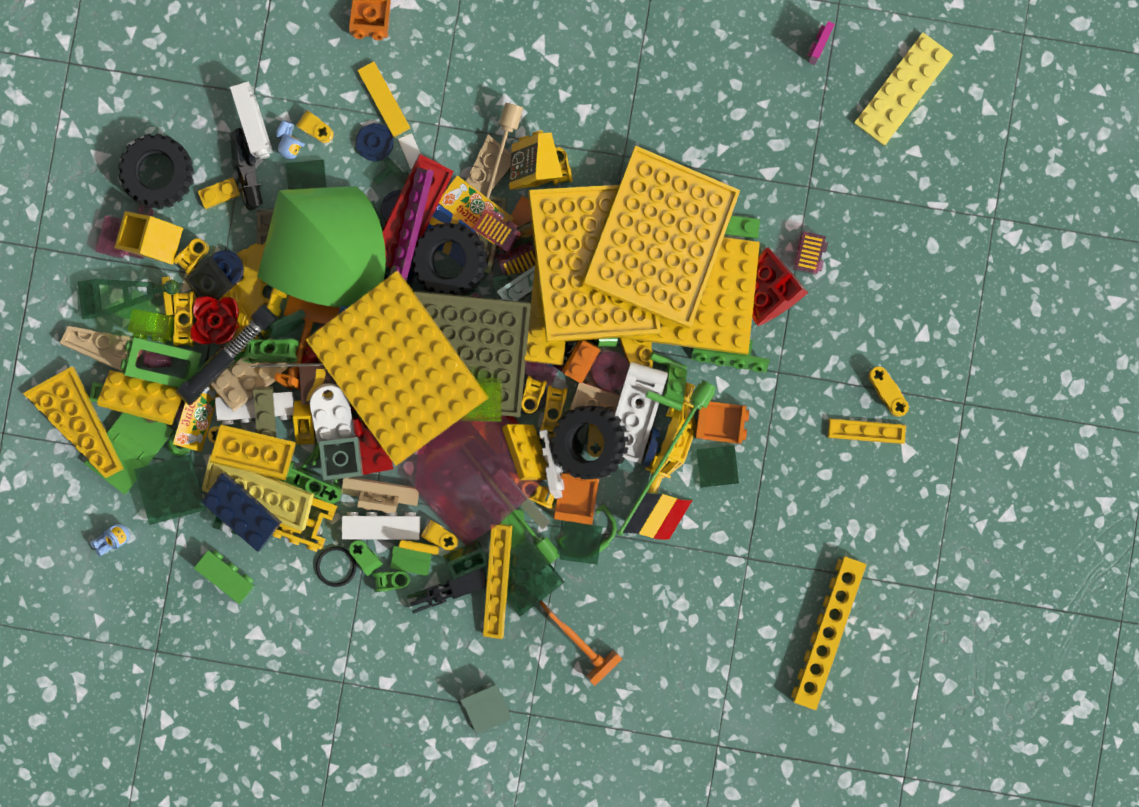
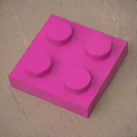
[807,21,835,65]

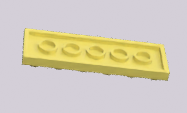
[854,32,953,146]
[202,454,314,531]

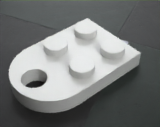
[310,383,355,443]

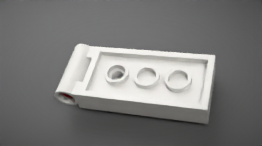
[615,362,668,464]

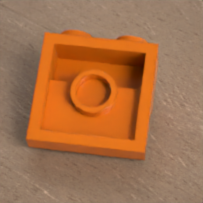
[349,0,391,41]

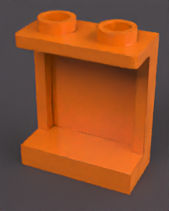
[695,402,749,444]
[554,472,599,525]

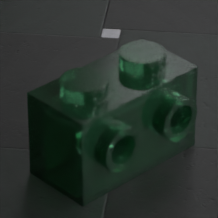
[443,540,489,579]

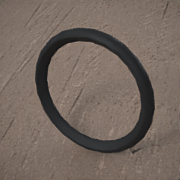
[316,546,356,587]

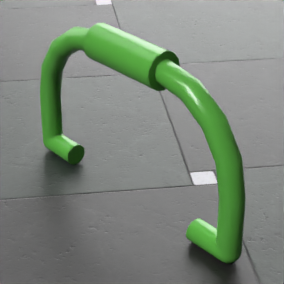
[558,504,617,560]

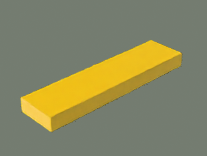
[358,62,411,138]
[828,419,906,444]

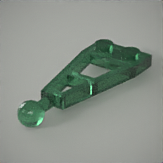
[78,279,180,320]

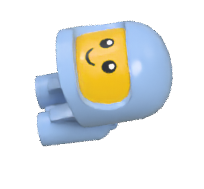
[276,120,305,159]
[90,524,130,556]

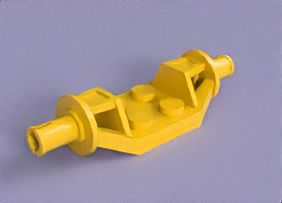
[645,382,697,493]

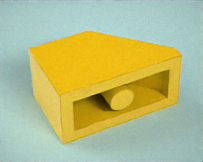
[293,401,315,444]

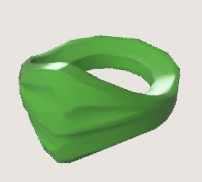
[168,431,192,456]

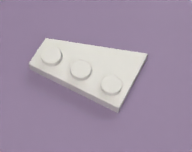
[539,430,564,499]

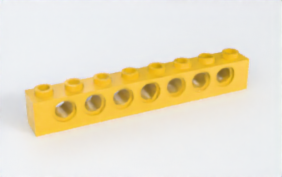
[791,556,867,710]

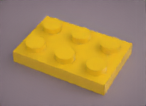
[502,424,548,480]

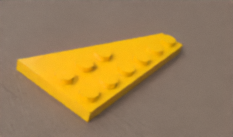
[22,366,124,478]

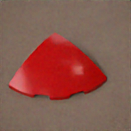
[752,247,809,326]

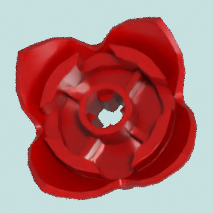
[190,296,239,345]

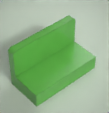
[500,509,527,549]
[390,546,432,576]

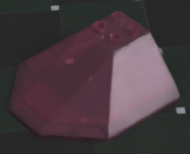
[415,412,549,545]

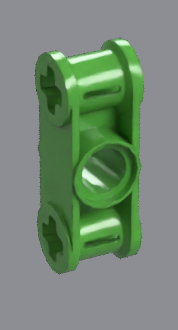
[242,339,298,363]

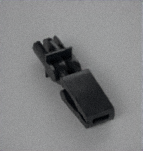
[230,128,263,210]
[406,568,487,614]

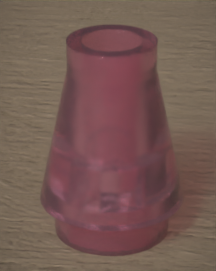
[143,350,172,368]

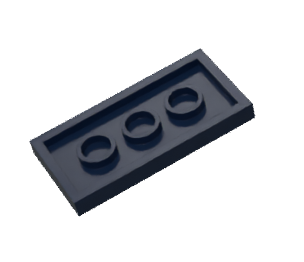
[201,472,282,552]

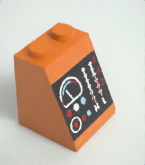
[553,340,601,384]

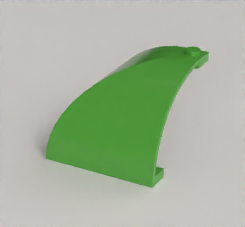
[257,186,386,307]

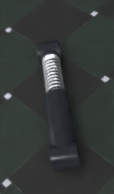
[176,304,278,406]

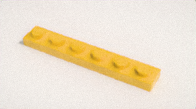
[483,523,512,639]

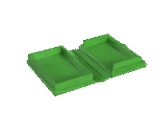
[84,413,174,495]

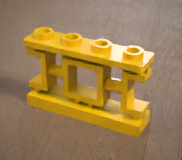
[272,497,338,552]

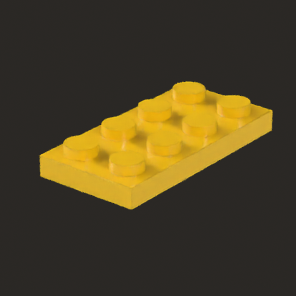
[97,370,182,425]
[210,425,296,480]

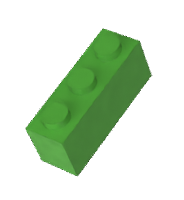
[194,550,256,604]

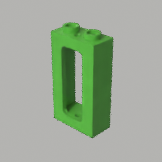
[120,336,201,388]

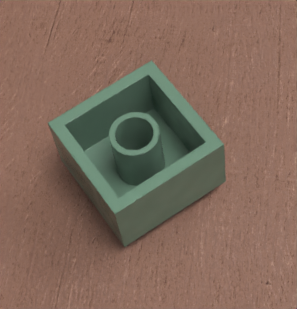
[319,437,363,481]

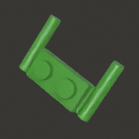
[645,352,687,411]

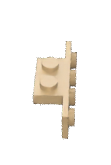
[342,477,420,513]

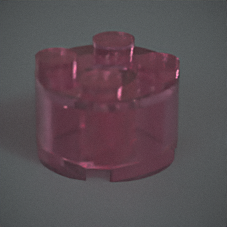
[591,352,630,391]

